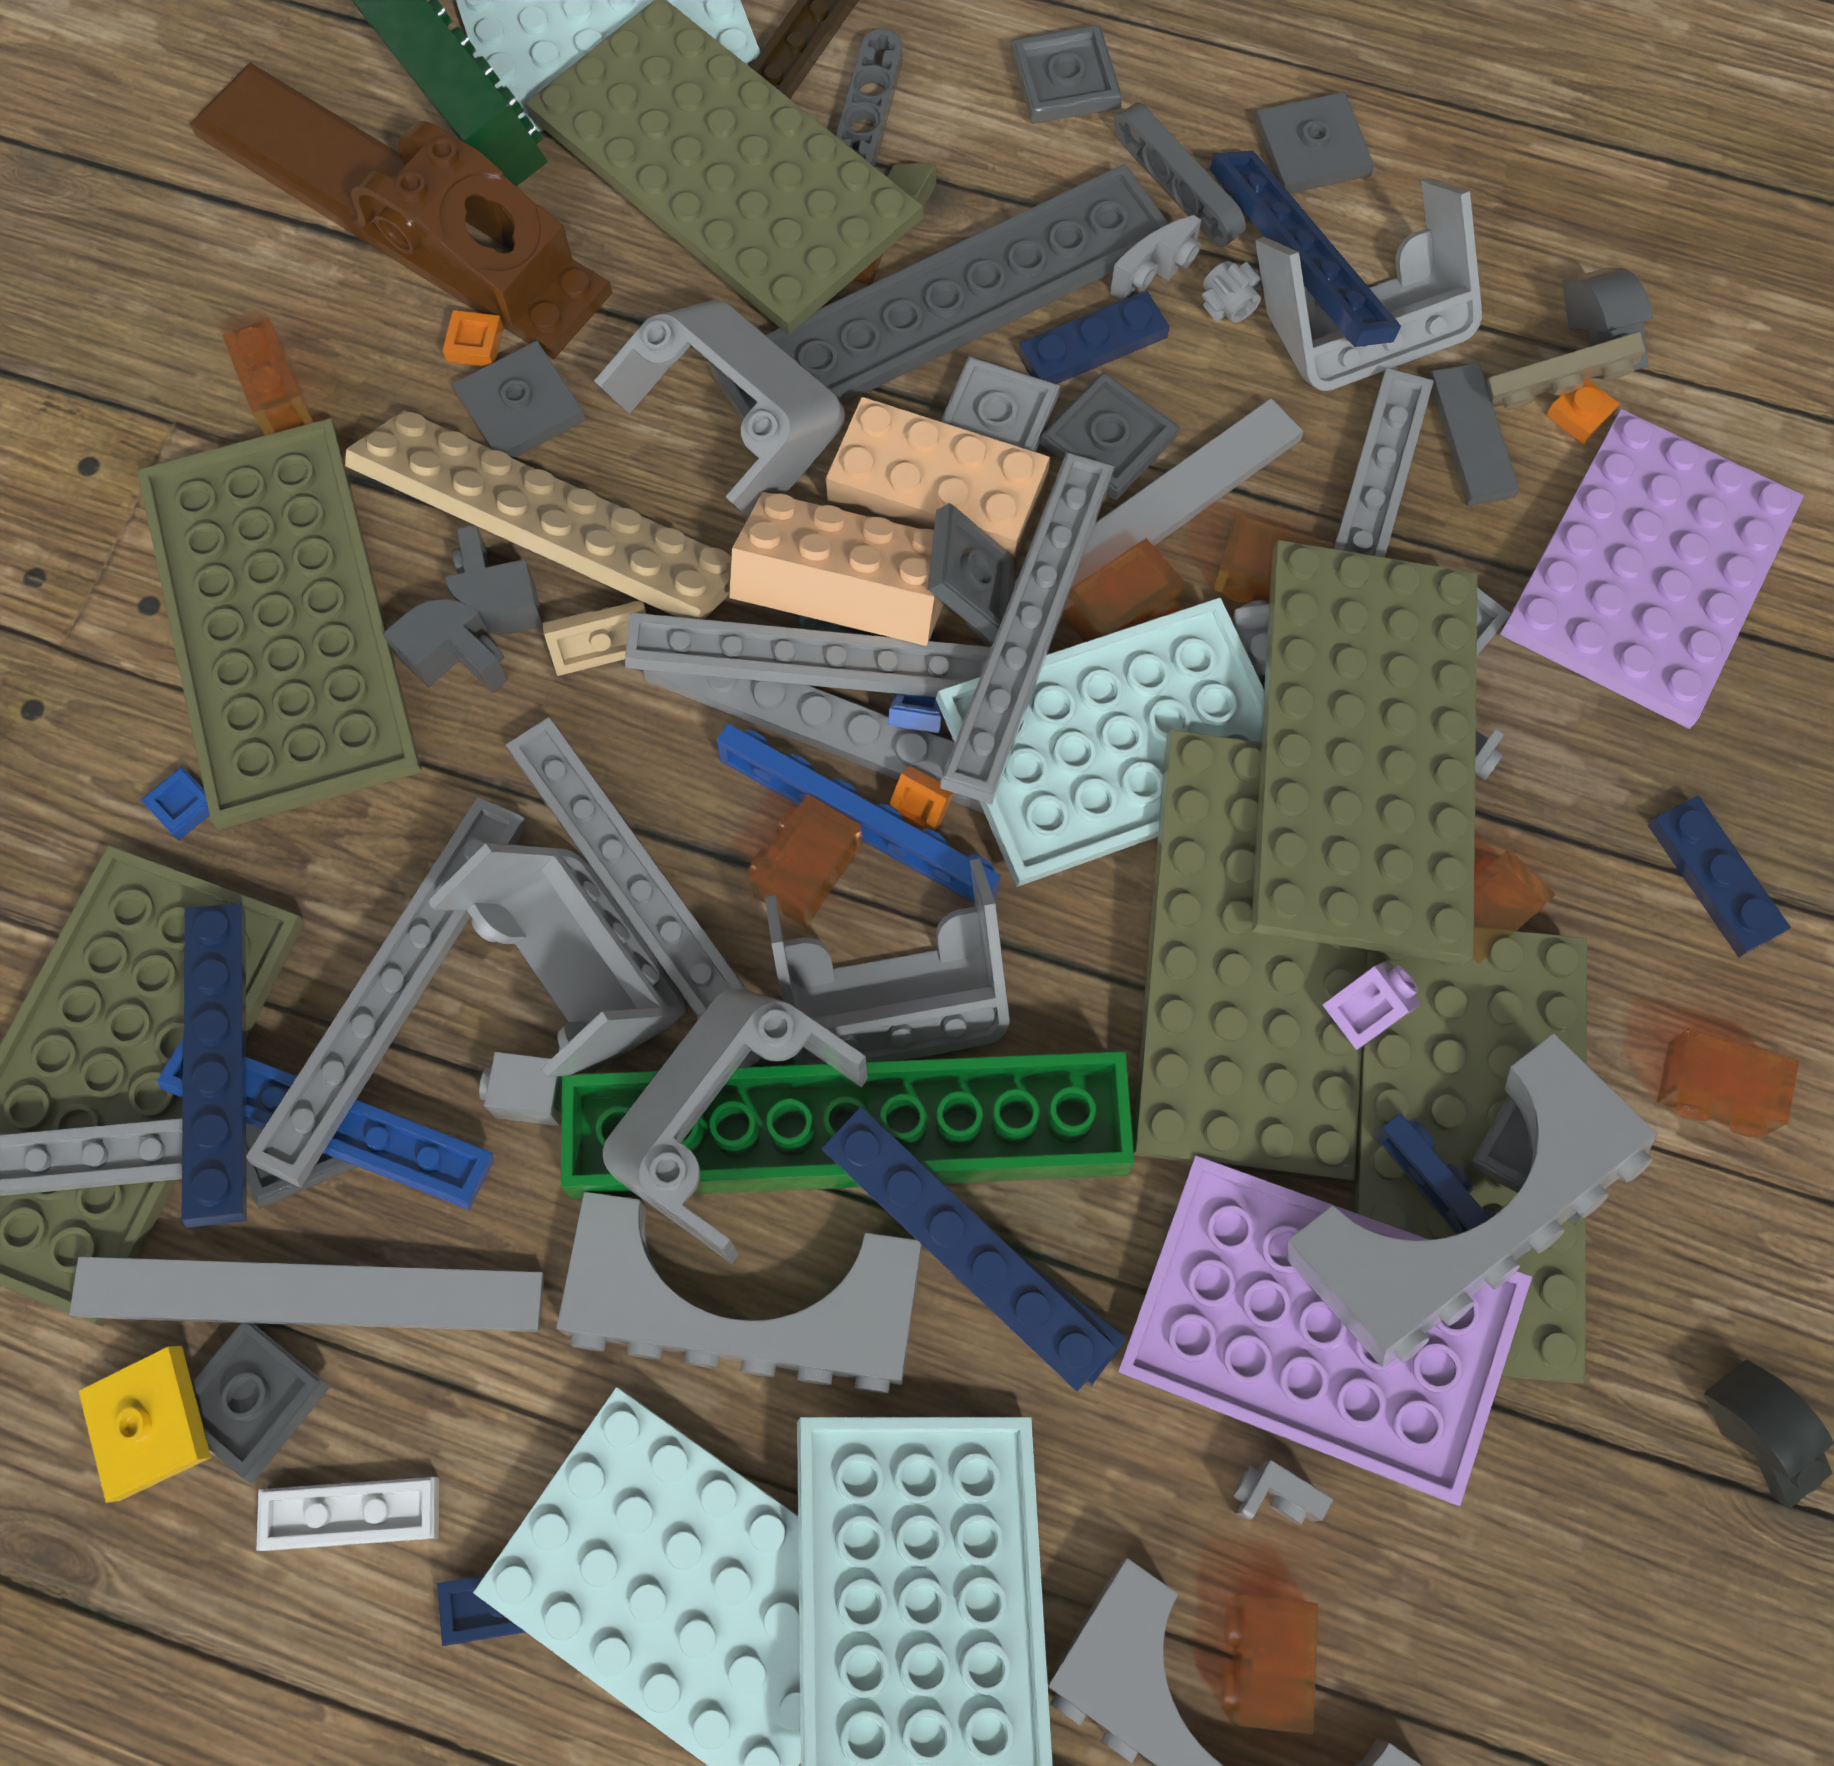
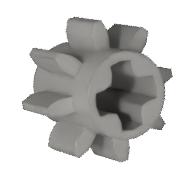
[1202,261,1262,323]

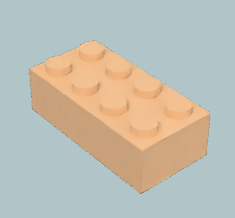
[826,397,1050,566]
[729,492,944,646]

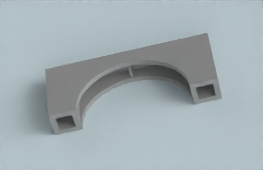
[1287,1034,1657,1368]
[556,1192,922,1394]
[1047,1558,1421,1766]

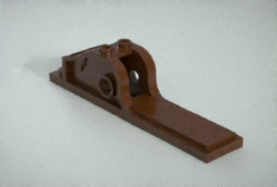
[190,62,612,359]

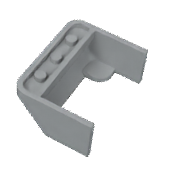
[1255,178,1482,391]
[594,300,845,518]
[428,843,686,1078]
[765,859,1009,1065]
[603,989,868,1264]

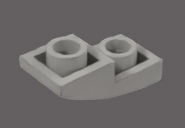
[1110,215,1201,301]

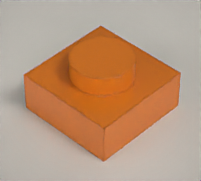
[442,310,504,367]
[1546,379,1620,445]
[889,766,954,832]

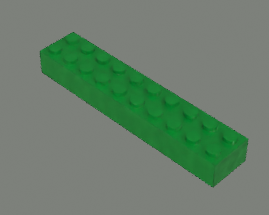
[561,1051,1134,1200]

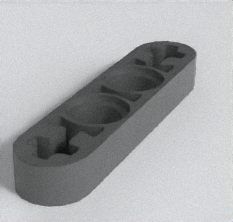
[836,29,902,167]
[1114,103,1246,247]

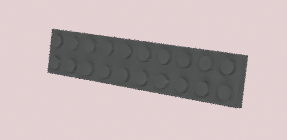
[710,164,1169,422]

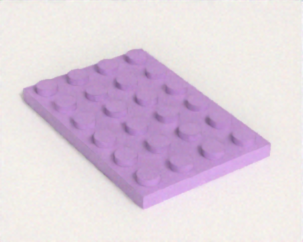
[1500,409,1804,729]
[1118,1156,1532,1506]

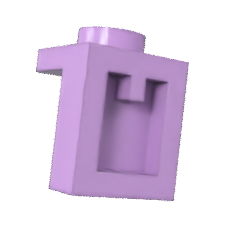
[1323,961,1421,1050]

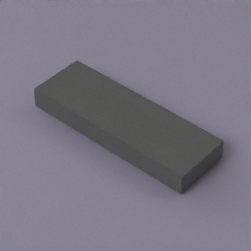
[1429,363,1519,506]

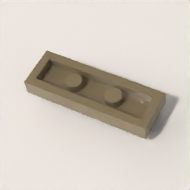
[1487,332,1645,410]

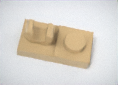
[542,600,646,676]

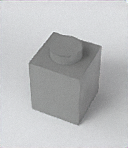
[479,1052,562,1126]

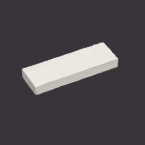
[256,1477,439,1551]

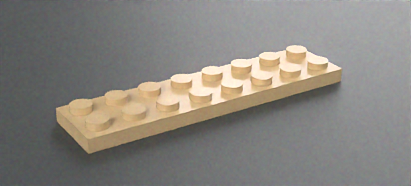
[345,410,732,620]

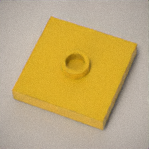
[79,1346,211,1503]

